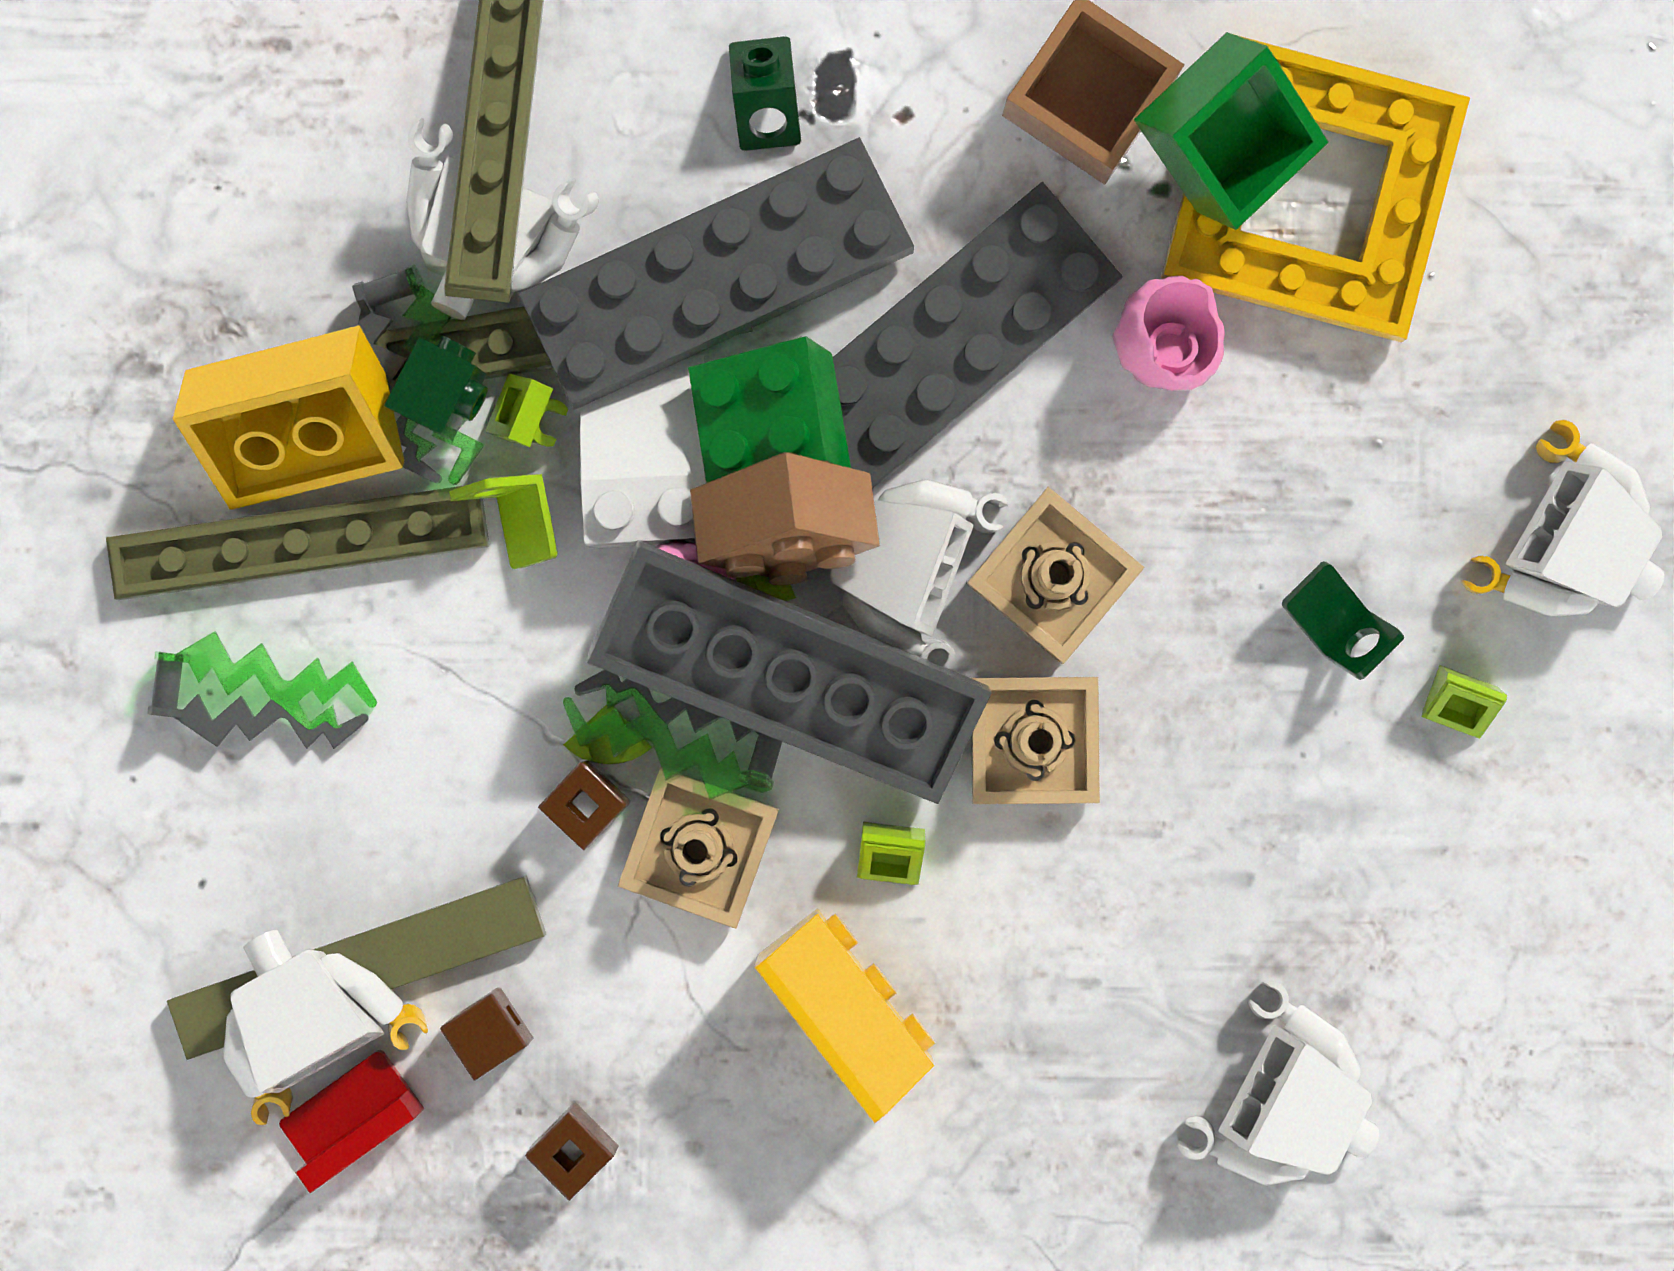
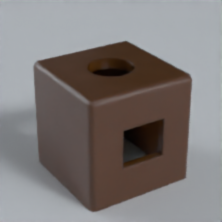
[538,760,631,851]
[440,987,534,1081]
[525,1103,619,1201]

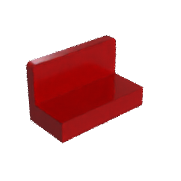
[279,1050,425,1193]

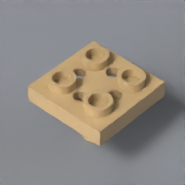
[966,486,1145,664]
[971,677,1100,804]
[617,767,779,929]

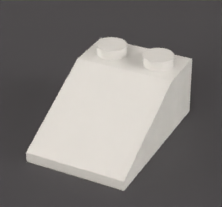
[580,354,706,549]

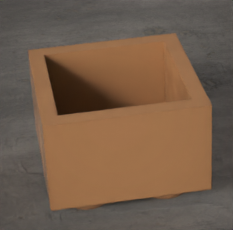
[1002,0,1185,185]
[690,452,880,585]

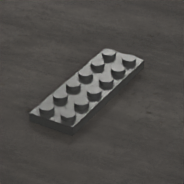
[518,137,914,410]
[833,181,1123,489]
[587,540,992,804]

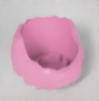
[1112,276,1225,391]

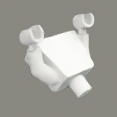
[407,118,599,320]
[830,480,1008,659]
[1178,981,1379,1185]

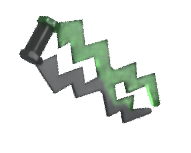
[352,264,485,485]
[147,631,378,749]
[563,670,782,800]

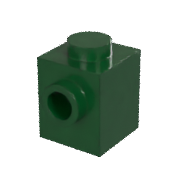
[384,336,488,441]

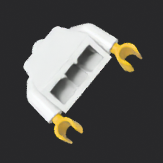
[1461,420,1664,616]
[223,930,428,1125]

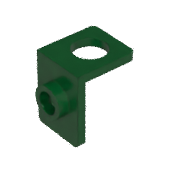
[729,36,801,151]
[1282,561,1404,680]

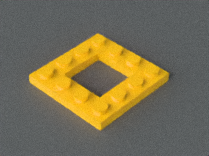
[1160,35,1470,343]

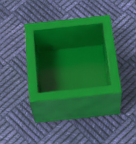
[1134,32,1329,230]
[688,336,851,483]

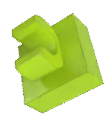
[485,374,569,447]

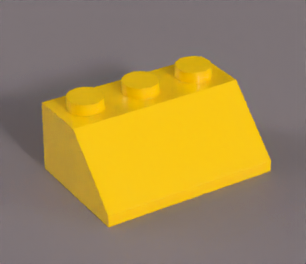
[172,325,404,510]
[755,908,935,1123]

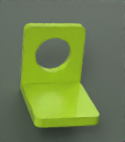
[449,474,558,569]

